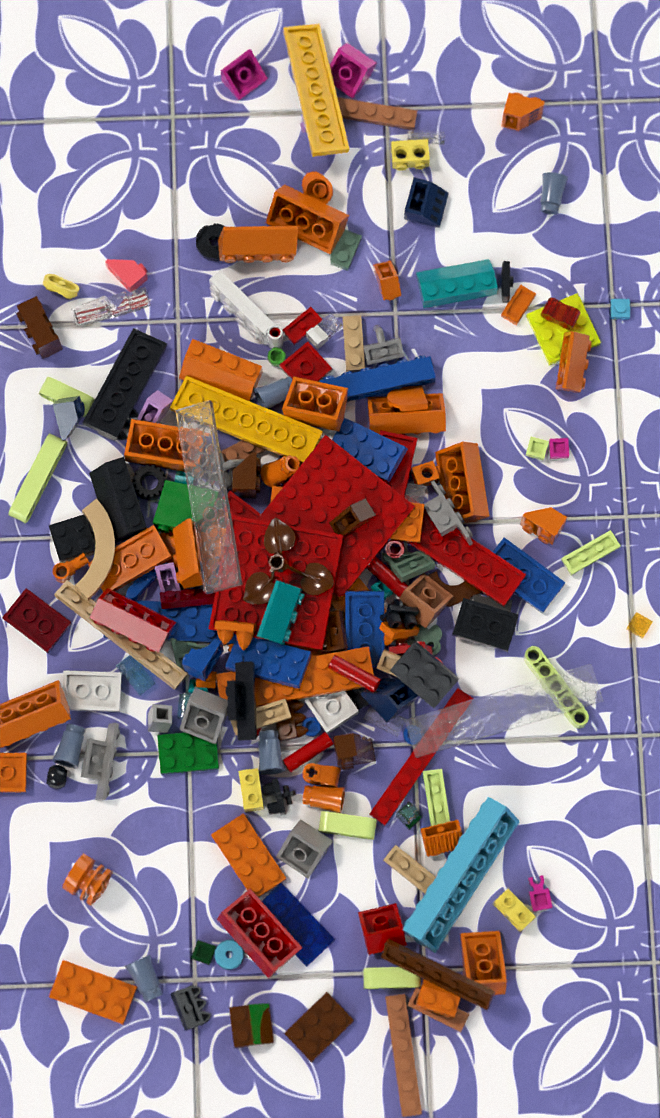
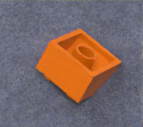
[416,979,460,1019]

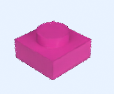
[549,438,569,459]

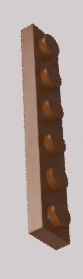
[381,939,495,1010]

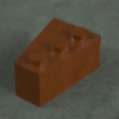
[16,296,63,359]
[334,733,376,770]

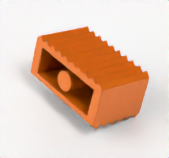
[420,820,462,857]

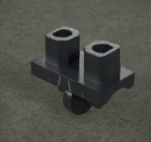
[380,599,419,629]
[262,778,296,816]

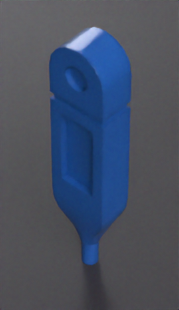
[125,569,157,600]

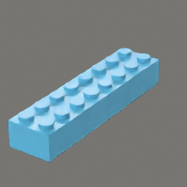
[403,797,520,953]

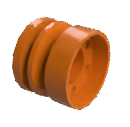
[62,853,113,906]

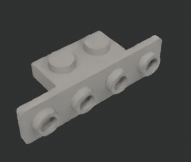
[424,480,473,546]
[81,723,120,801]

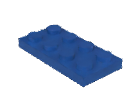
[332,418,408,482]
[493,537,566,614]
[345,591,384,669]
[225,636,312,689]

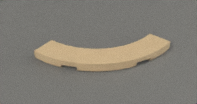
[75,499,115,601]

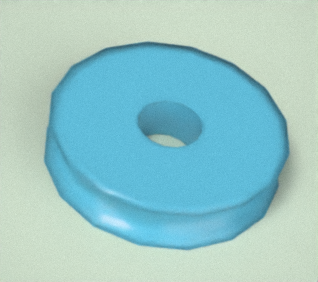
[215,940,244,970]

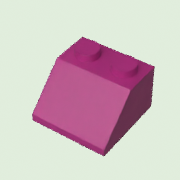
[330,43,377,99]

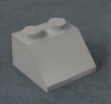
[179,688,228,744]
[276,819,333,879]

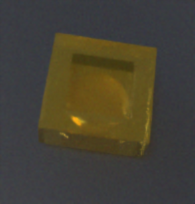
[626,612,653,639]

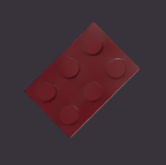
[2,588,72,653]

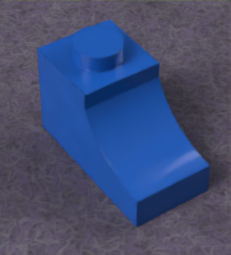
[182,639,224,681]

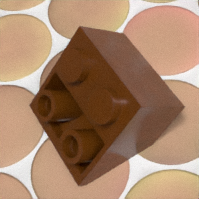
[232,452,261,499]

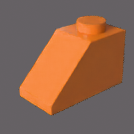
[373,260,402,300]

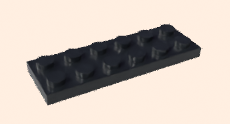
[83,328,167,440]

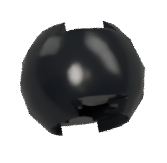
[46,765,67,789]

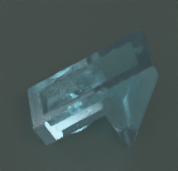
[116,655,155,696]

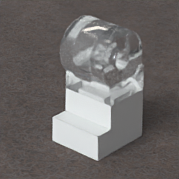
[306,313,342,349]

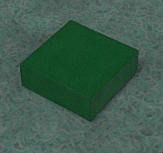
[191,940,216,965]

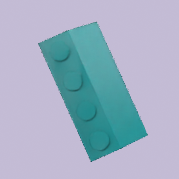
[416,259,498,309]

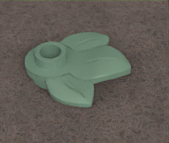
[407,624,442,656]

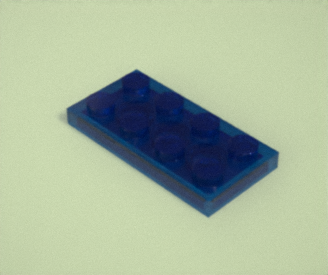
[262,882,335,967]

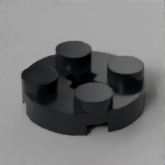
[196,223,226,262]

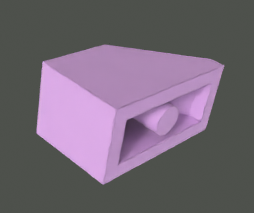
[137,390,173,424]

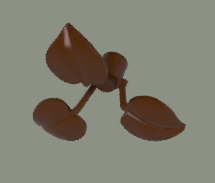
[243,518,334,605]

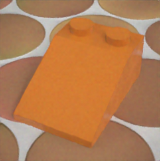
[460,931,507,995]

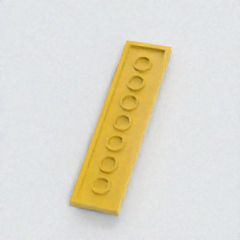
[283,24,350,157]
[170,376,323,464]

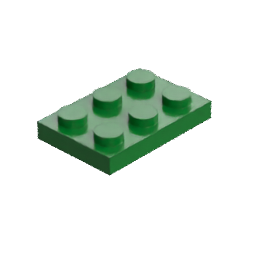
[157,732,219,775]

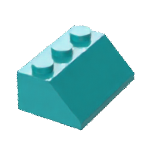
[257,580,305,645]

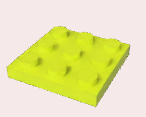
[526,293,601,366]

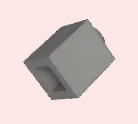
[148,704,172,733]

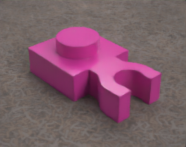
[528,875,553,912]

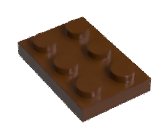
[284,992,354,1063]

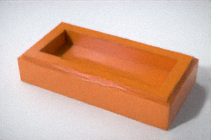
[501,284,536,326]

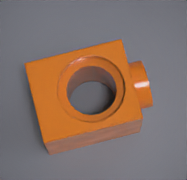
[410,461,441,490]

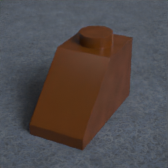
[329,499,375,536]

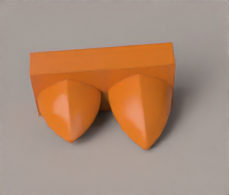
[215,620,257,650]
[379,622,420,646]

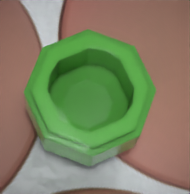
[267,347,286,367]

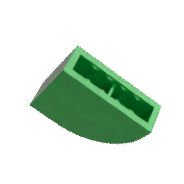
[153,480,223,533]

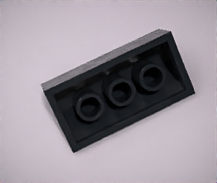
[89,457,147,543]

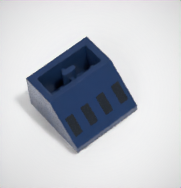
[404,177,449,228]
[361,677,419,723]

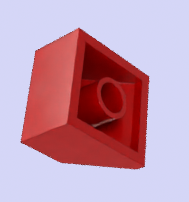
[358,903,407,955]

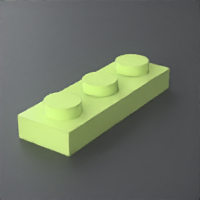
[561,530,621,576]
[422,769,450,826]

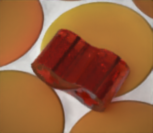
[540,297,581,330]

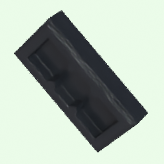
[501,261,514,303]

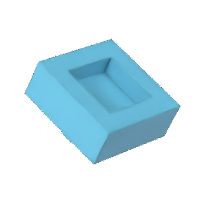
[610,299,630,319]

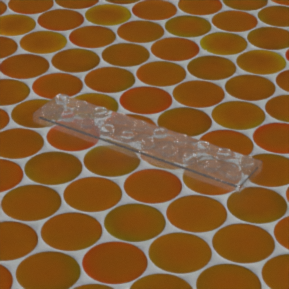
[175,400,243,594]
[404,664,603,758]

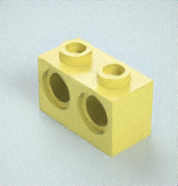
[391,139,430,171]
[239,768,264,812]
[493,889,535,932]

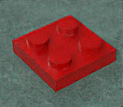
[279,341,333,382]

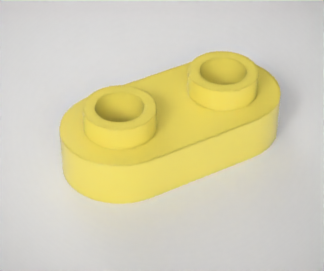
[43,274,79,299]

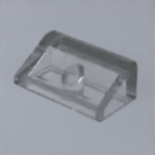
[407,130,445,145]

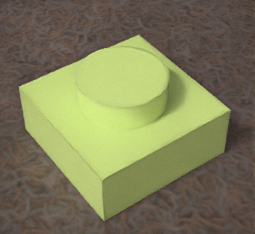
[525,436,549,461]

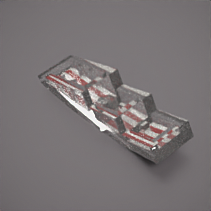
[71,287,151,326]

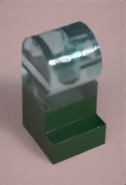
[396,801,422,830]

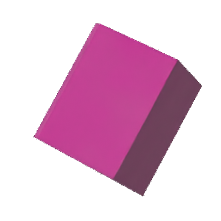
[220,49,268,100]

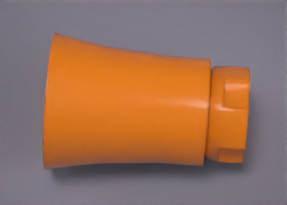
[260,455,300,488]
[302,785,345,813]

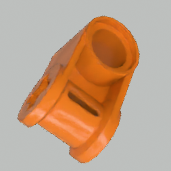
[302,763,341,787]

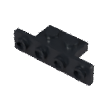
[226,661,257,741]

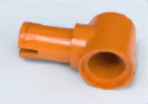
[53,553,90,583]

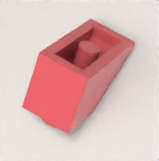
[105,259,148,294]

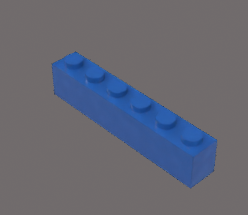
[320,355,436,402]

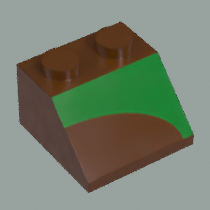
[229,1003,274,1049]

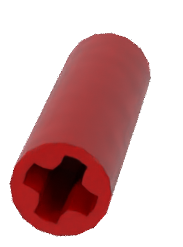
[366,557,408,598]
[328,655,381,693]
[283,732,333,773]

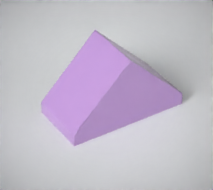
[155,562,181,592]

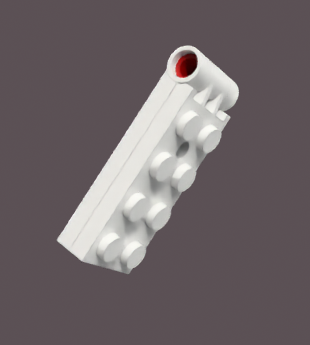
[209,270,283,349]

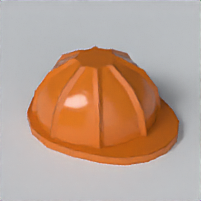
[302,171,333,204]

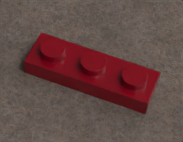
[160,586,216,609]

